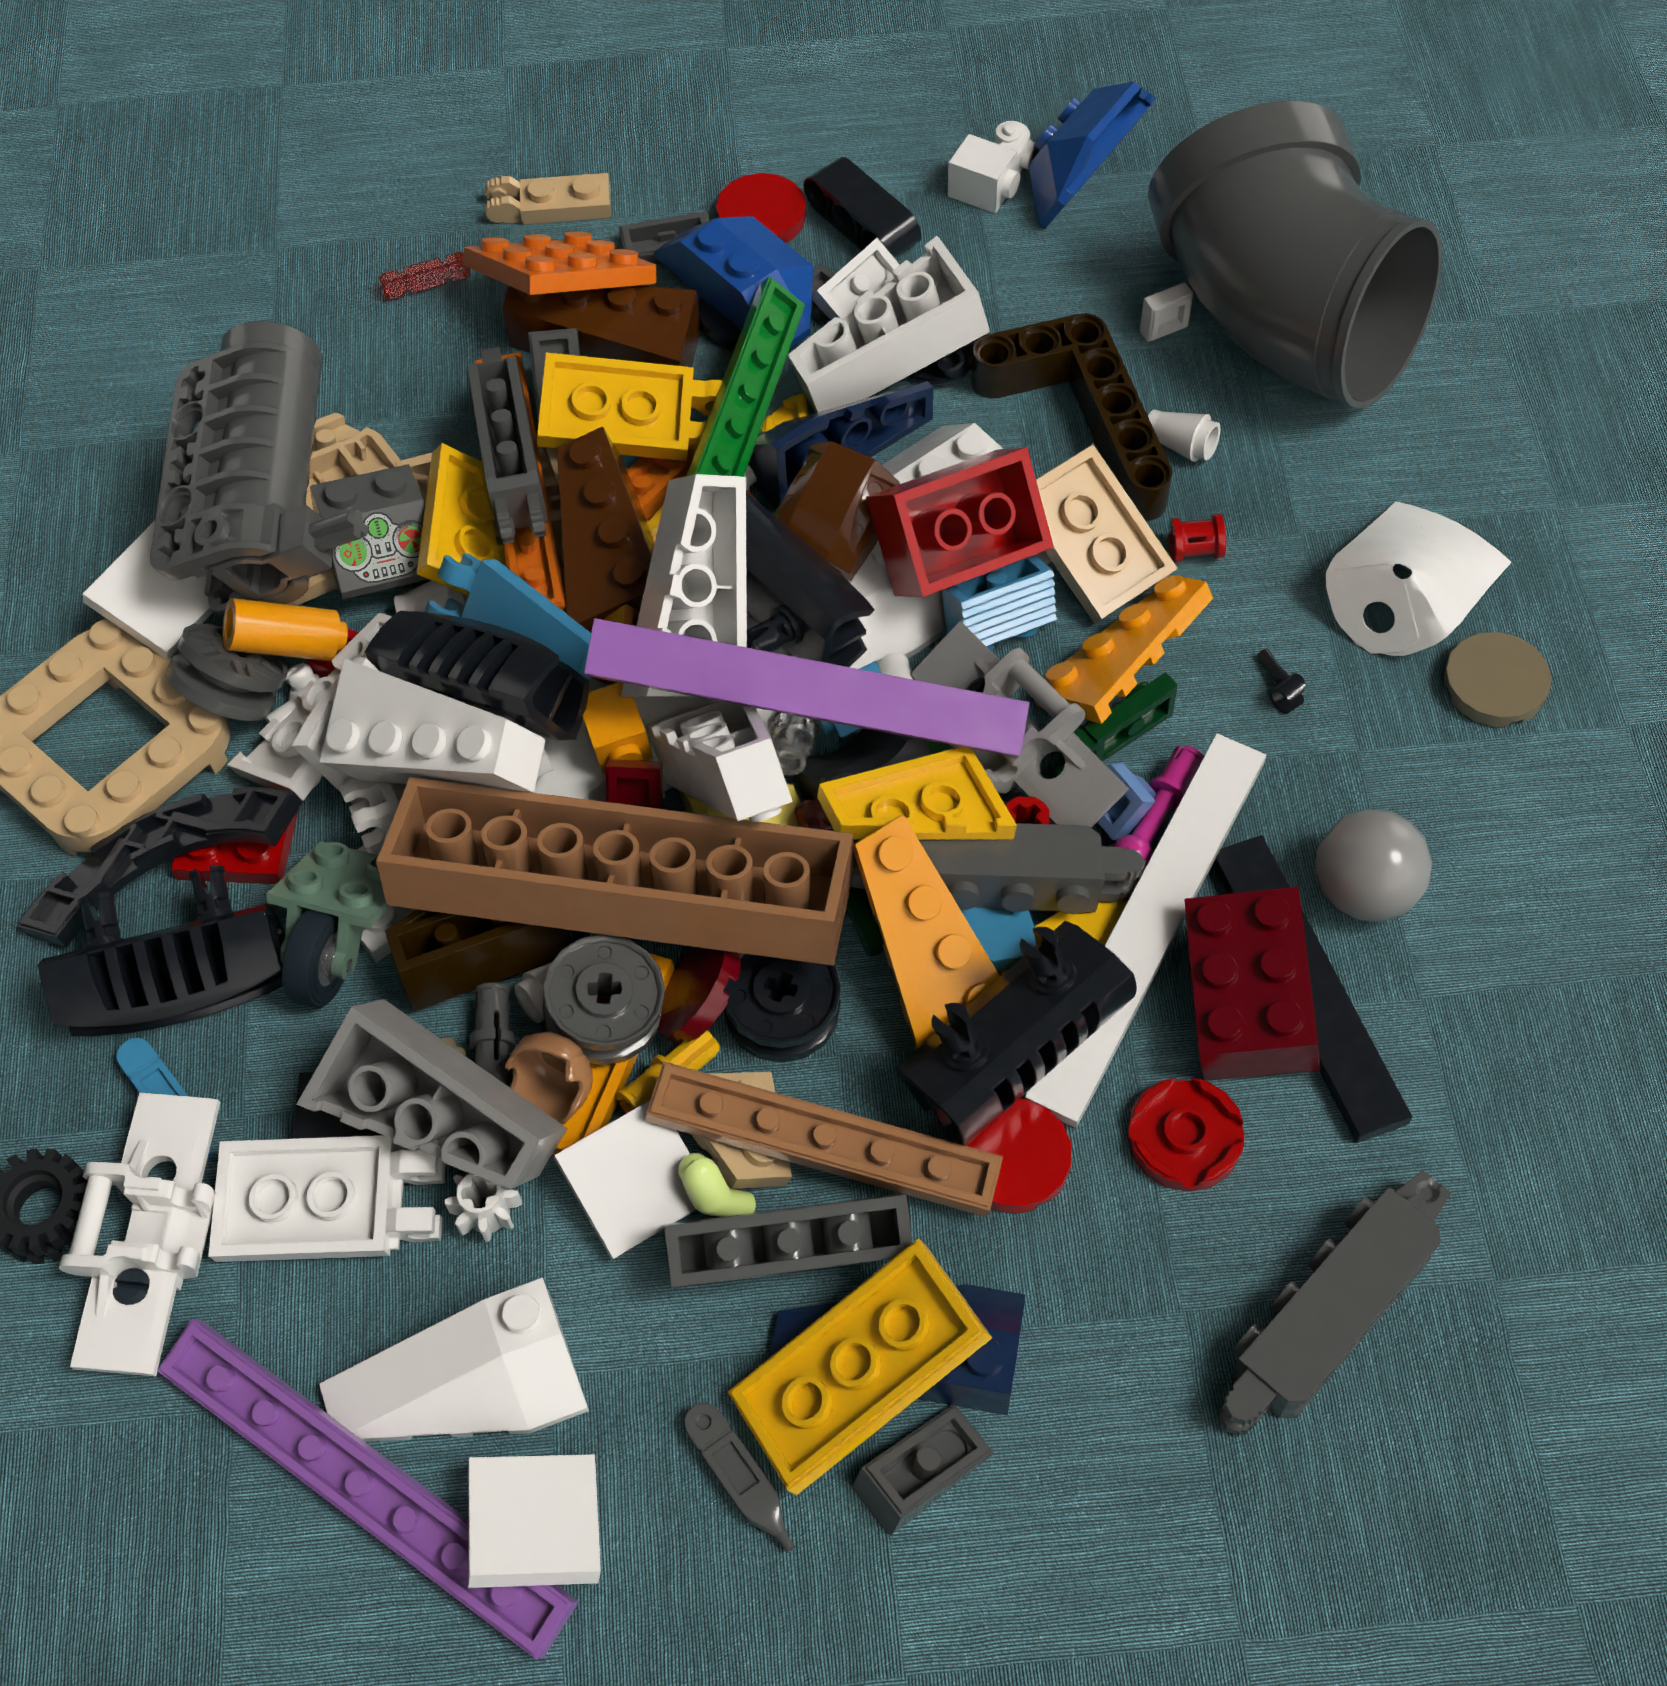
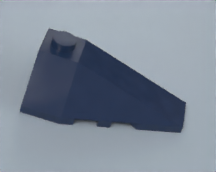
[748,381,933,509]
[769,1284,1026,1415]

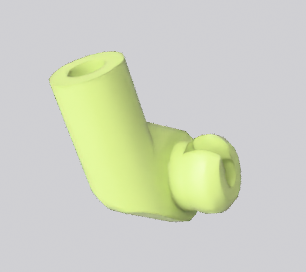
[678,1153,756,1217]

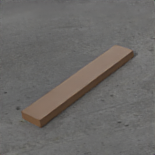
[646,1061,1003,1217]

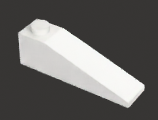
[319,1277,589,1442]

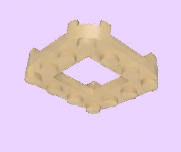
[0,619,231,856]

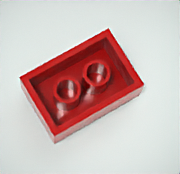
[866,447,1054,597]

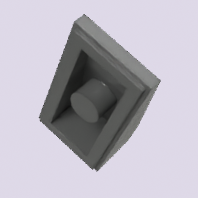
[853,1404,993,1535]

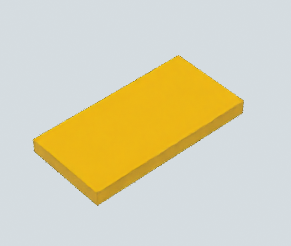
[728,1238,992,1496]

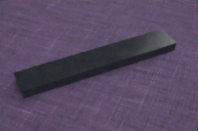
[1213,835,1413,1143]

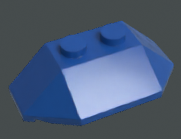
[1029,82,1157,229]
[654,216,814,348]

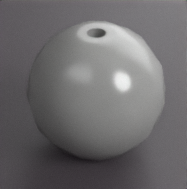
[1315,809,1432,922]

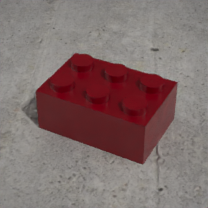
[1184,886,1320,1081]

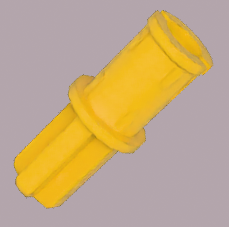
[616,1030,720,1114]

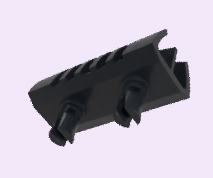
[746,493,875,667]
[365,611,590,740]
[38,865,285,1036]
[895,921,1137,1146]

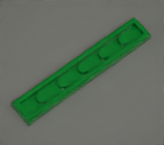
[687,276,805,477]

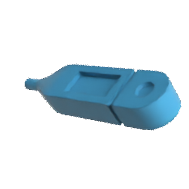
[116,1038,214,1159]

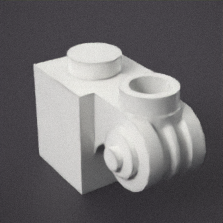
[948,121,1040,214]

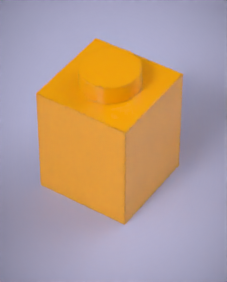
[582,682,654,775]

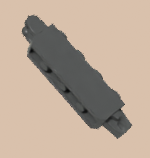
[467,347,548,544]
[851,823,1146,914]
[1217,1170,1451,1437]

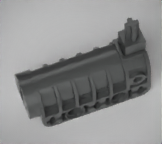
[150,321,368,617]

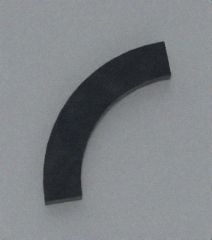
[17,787,302,947]

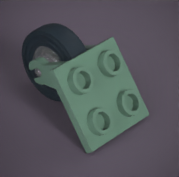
[266,841,390,1007]

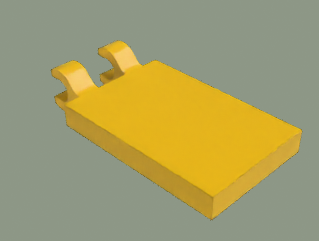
[537,352,722,461]

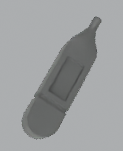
[685,1403,795,1553]

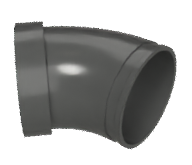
[1148,101,1443,409]

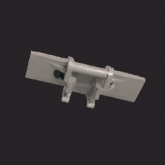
[911,621,1129,828]

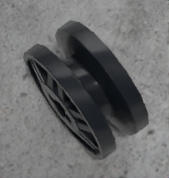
[723,953,841,1063]

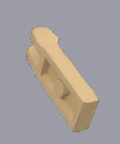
[485,173,611,225]

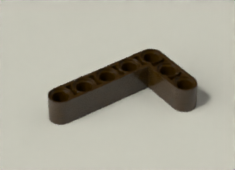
[971,313,1172,521]

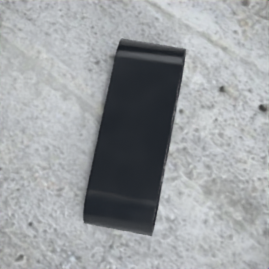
[803,157,922,258]

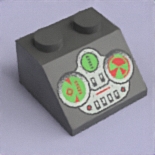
[310,464,428,600]

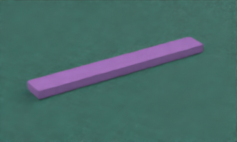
[584,618,1030,757]
[157,1318,579,1660]

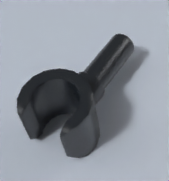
[1258,649,1305,714]

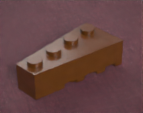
[502,285,701,367]
[557,426,655,631]

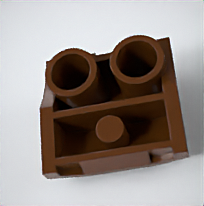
[773,441,900,581]

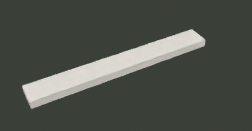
[1025,734,1266,1128]

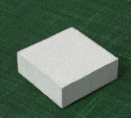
[1140,282,1193,342]

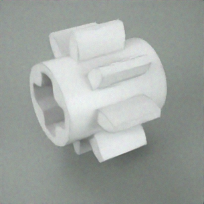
[445,1173,522,1242]

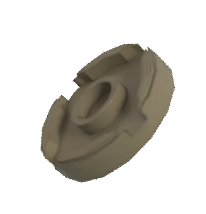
[1442,632,1552,727]

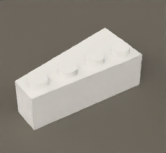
[621,474,747,697]

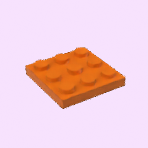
[464,232,656,295]

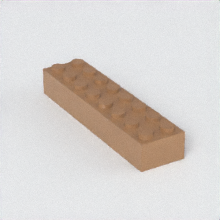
[376,777,853,966]

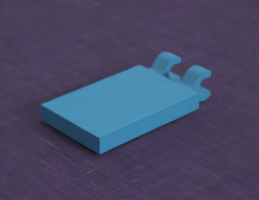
[424,554,591,680]

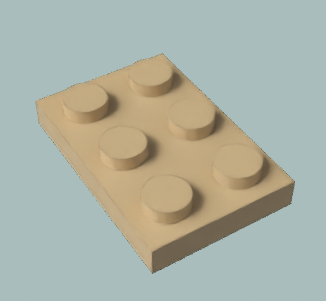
[1036,445,1178,624]

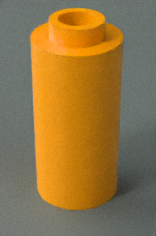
[223,598,348,661]

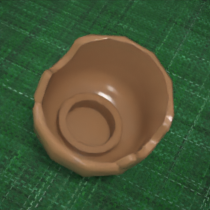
[505,1032,593,1124]

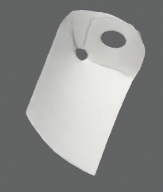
[1326,501,1511,656]

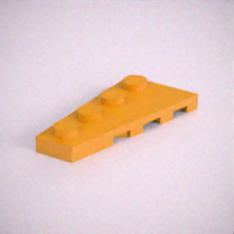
[853,815,1000,1050]

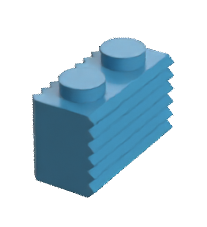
[942,555,1058,650]

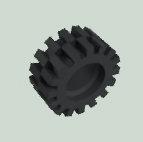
[0,1148,88,1264]

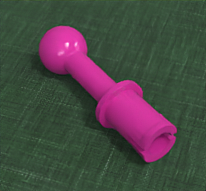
[1112,746,1204,876]

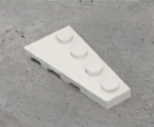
[227,613,392,801]

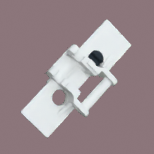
[59,1093,221,1377]

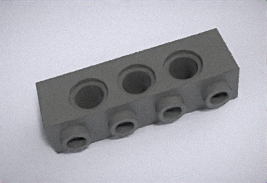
[664,1194,913,1288]

